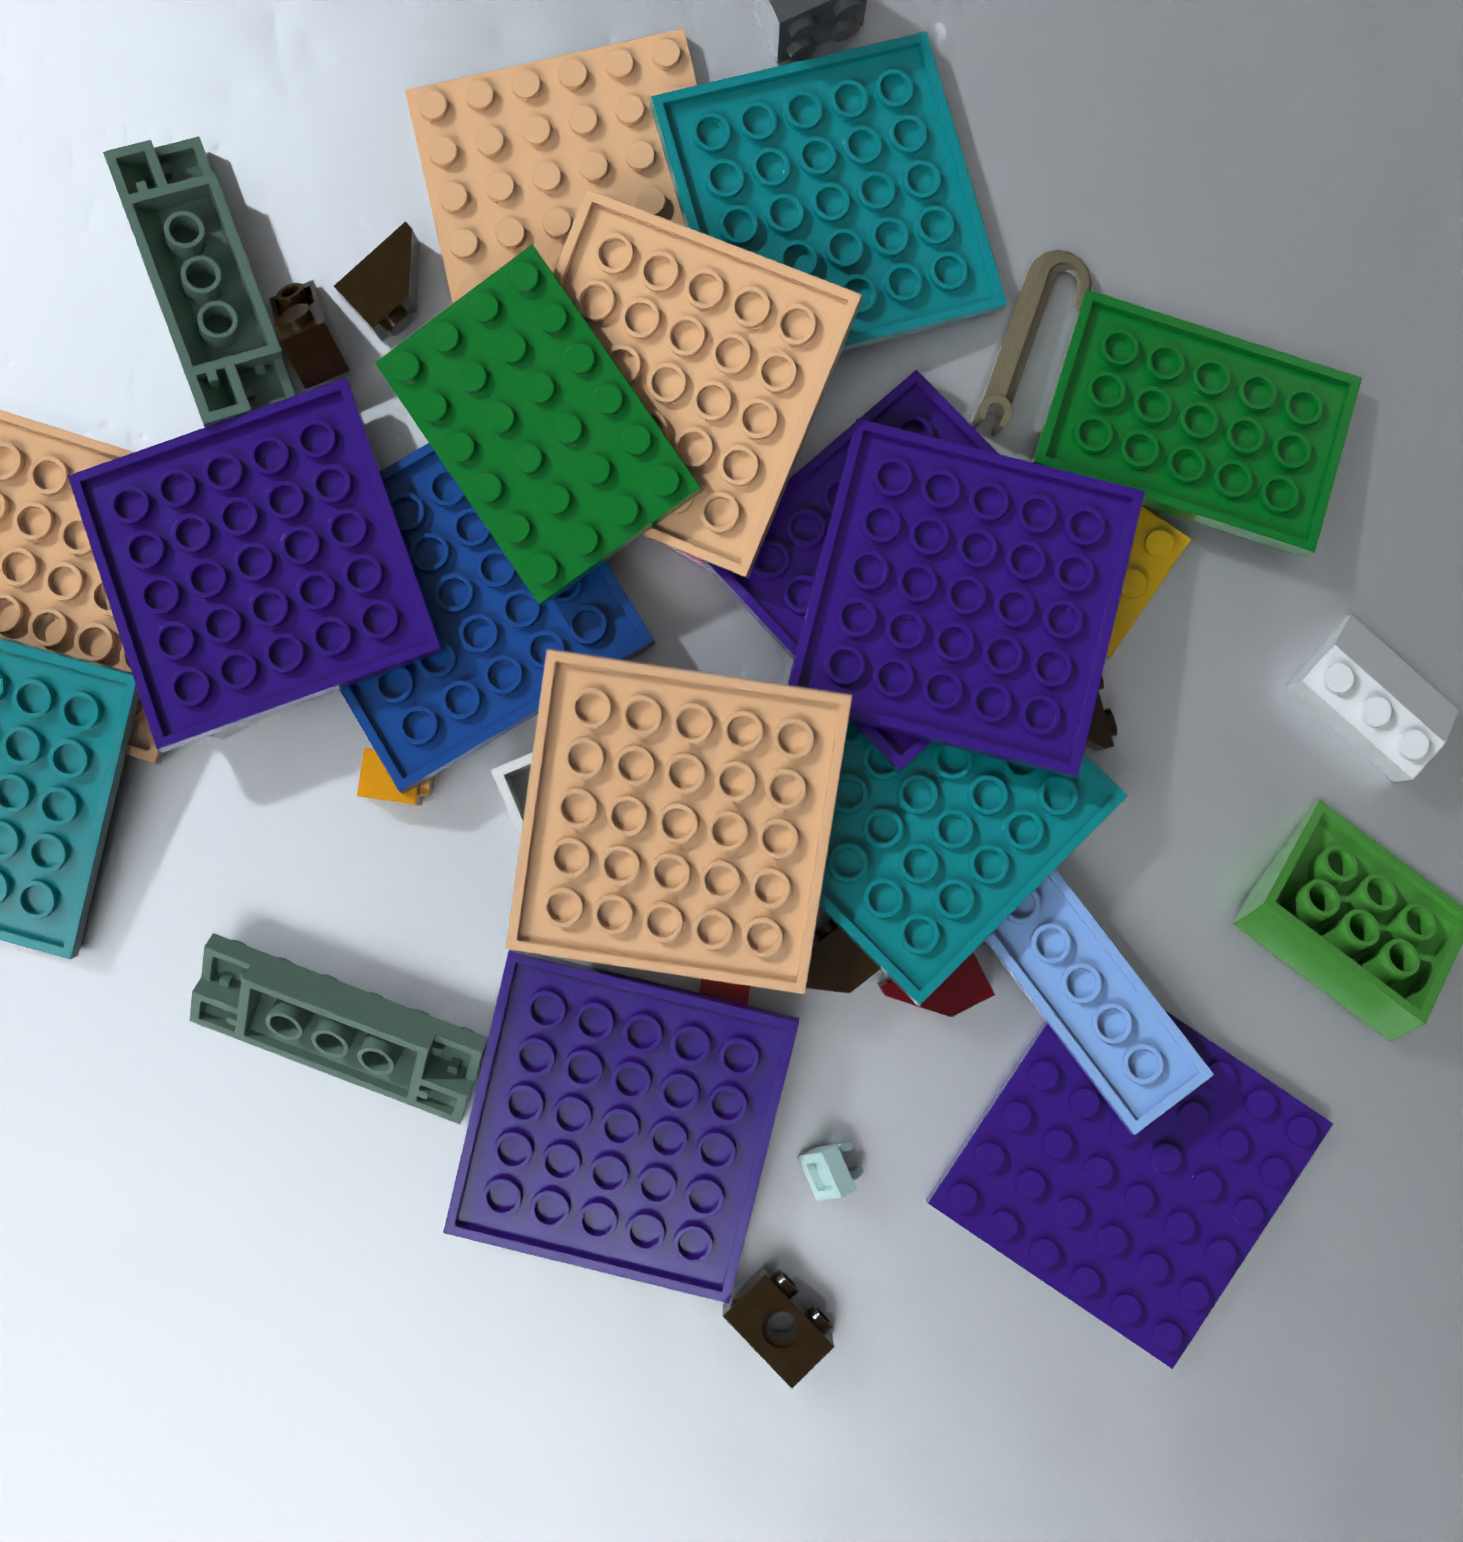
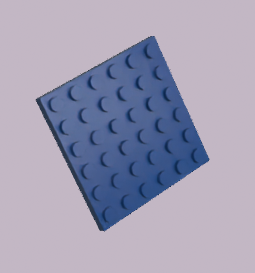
[339,443,655,794]

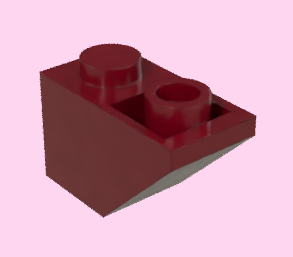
[877,952,995,1017]

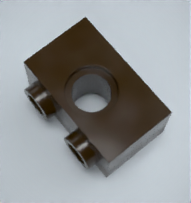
[723,1264,835,1389]

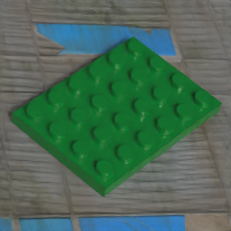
[375,244,703,606]
[1032,289,1362,558]

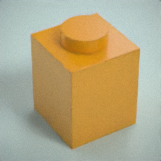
[357,748,435,805]

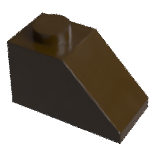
[334,221,420,342]

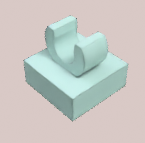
[797,1142,864,1201]

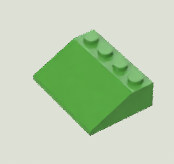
[1233,800,1463,1042]

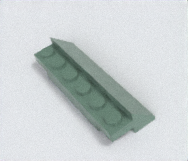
[103,136,296,427]
[189,933,488,1124]

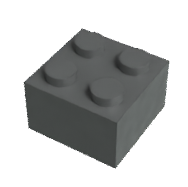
[754,0,867,64]

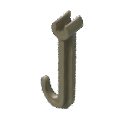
[971,250,1092,436]

